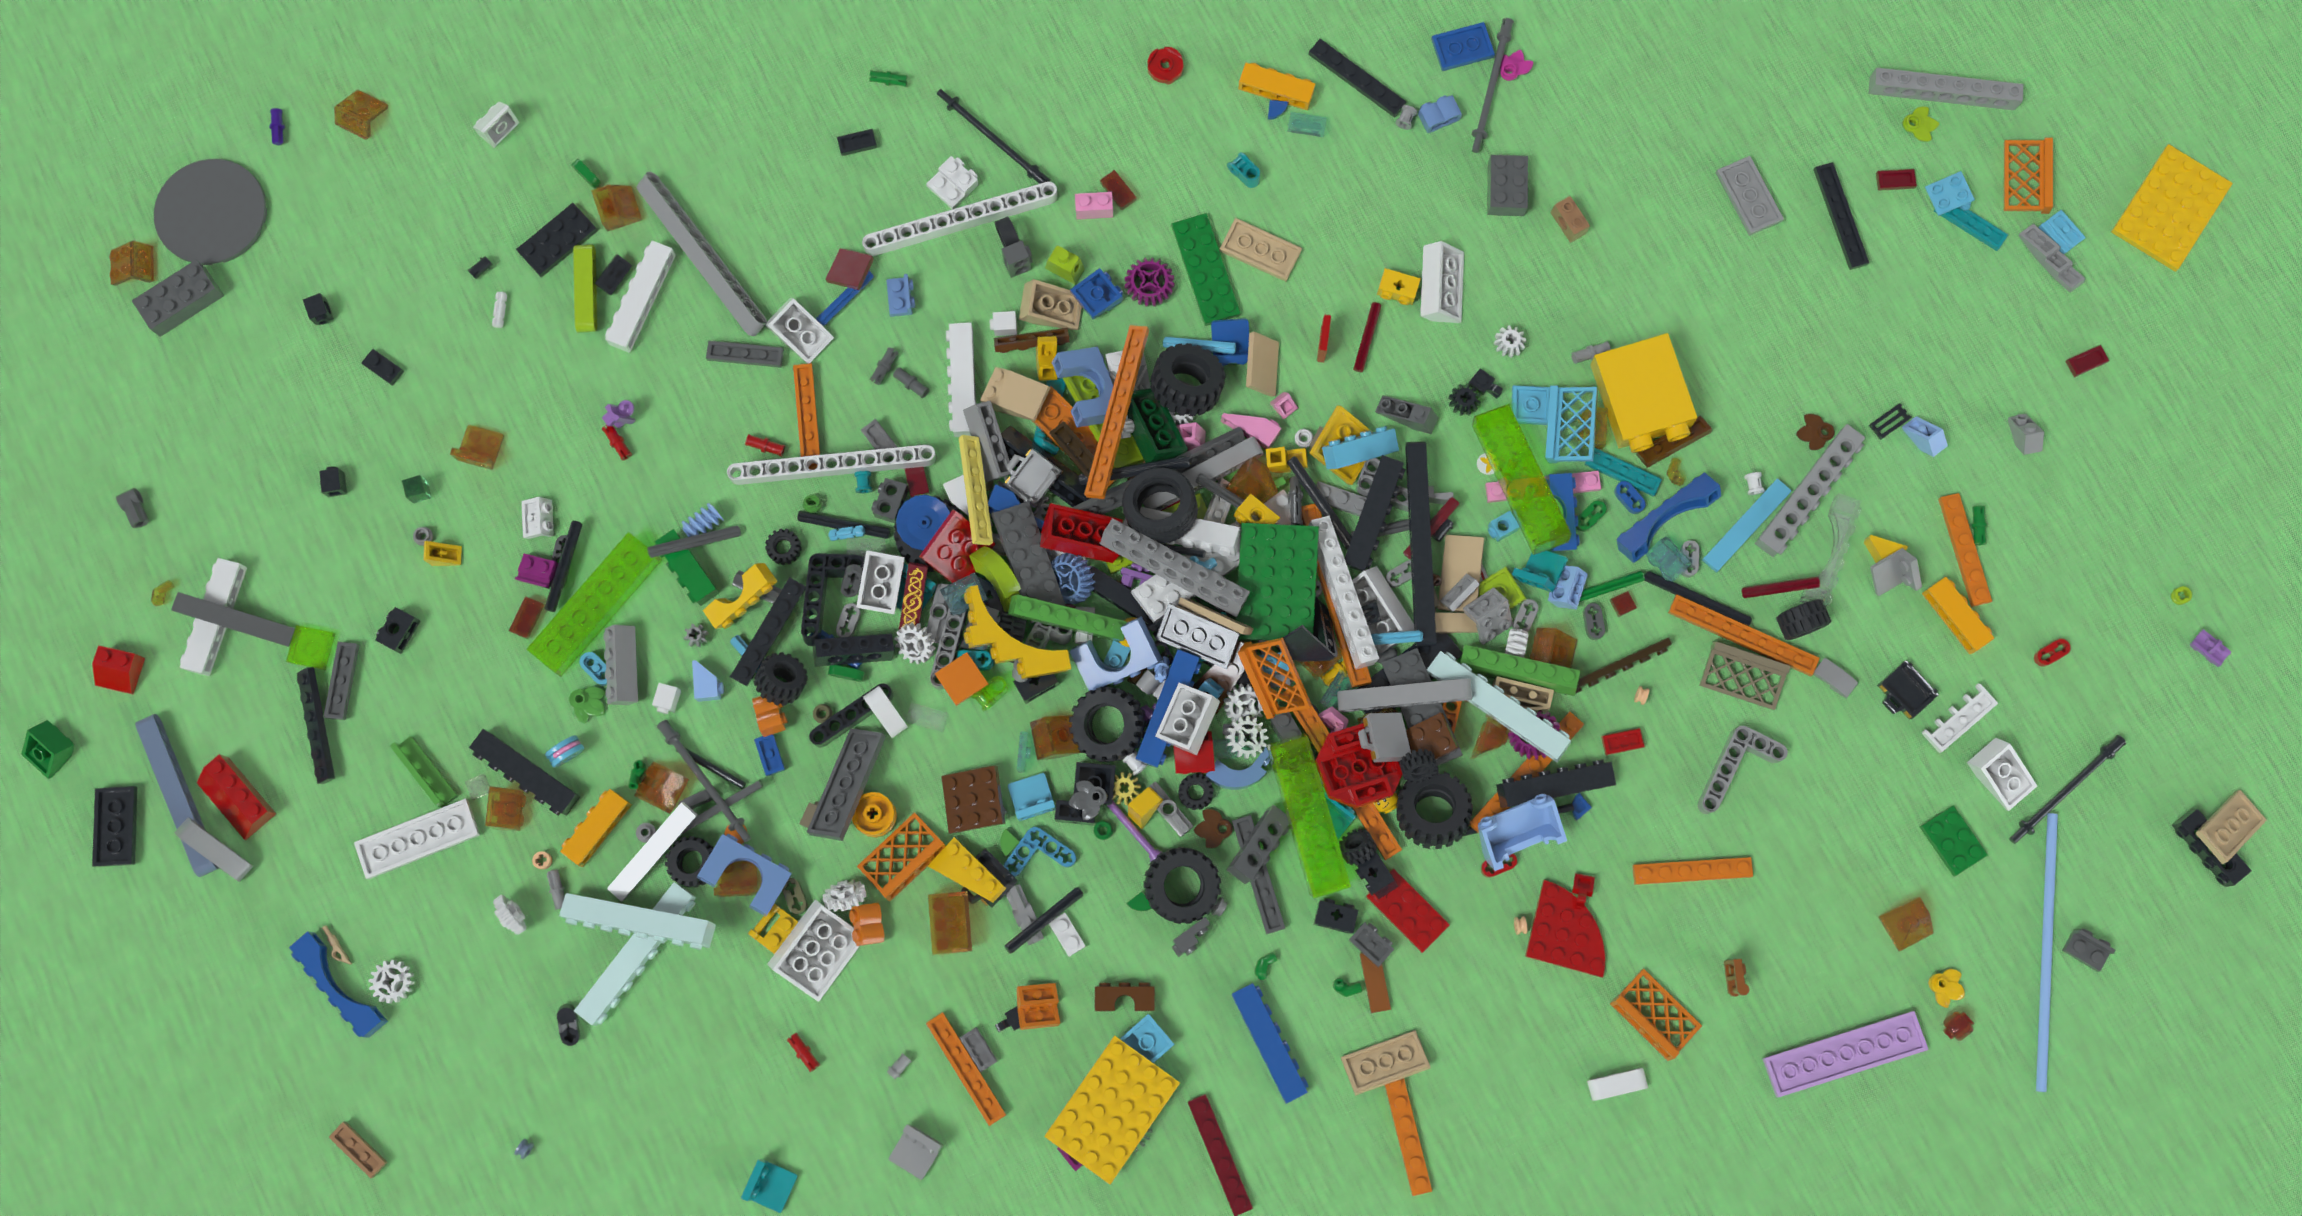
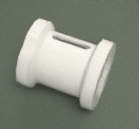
[1744,472,1765,495]
[1122,750,1148,776]

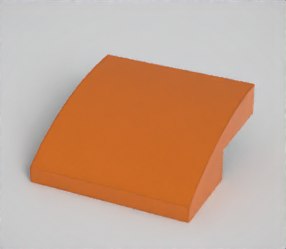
[1017,983,1060,1030]

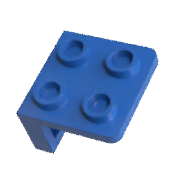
[1211,318,1249,366]

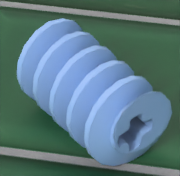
[682,503,724,537]

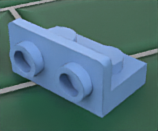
[886,274,915,317]

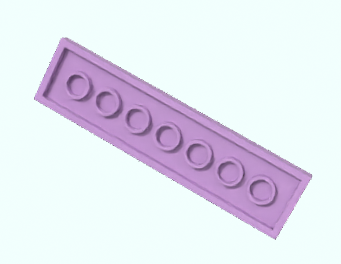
[1762,1011,1929,1098]

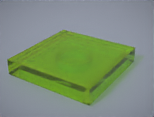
[286,625,336,670]

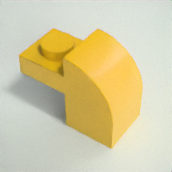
[1036,336,1057,381]
[1266,447,1308,473]

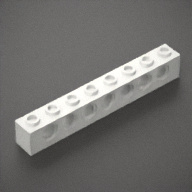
[1308,516,1379,670]

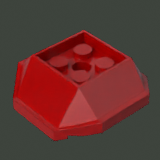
[1315,723,1402,808]

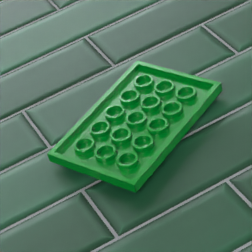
[1236,523,1319,641]

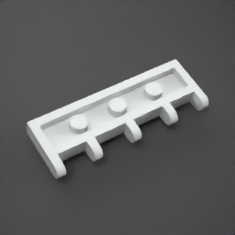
[1922,683,1998,753]

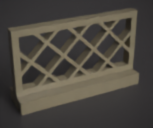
[1699,642,1791,710]

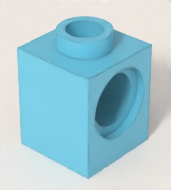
[1488,511,1520,542]

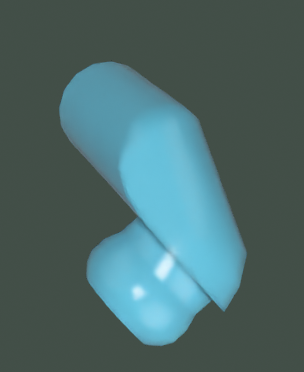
[1189,556,1217,570]

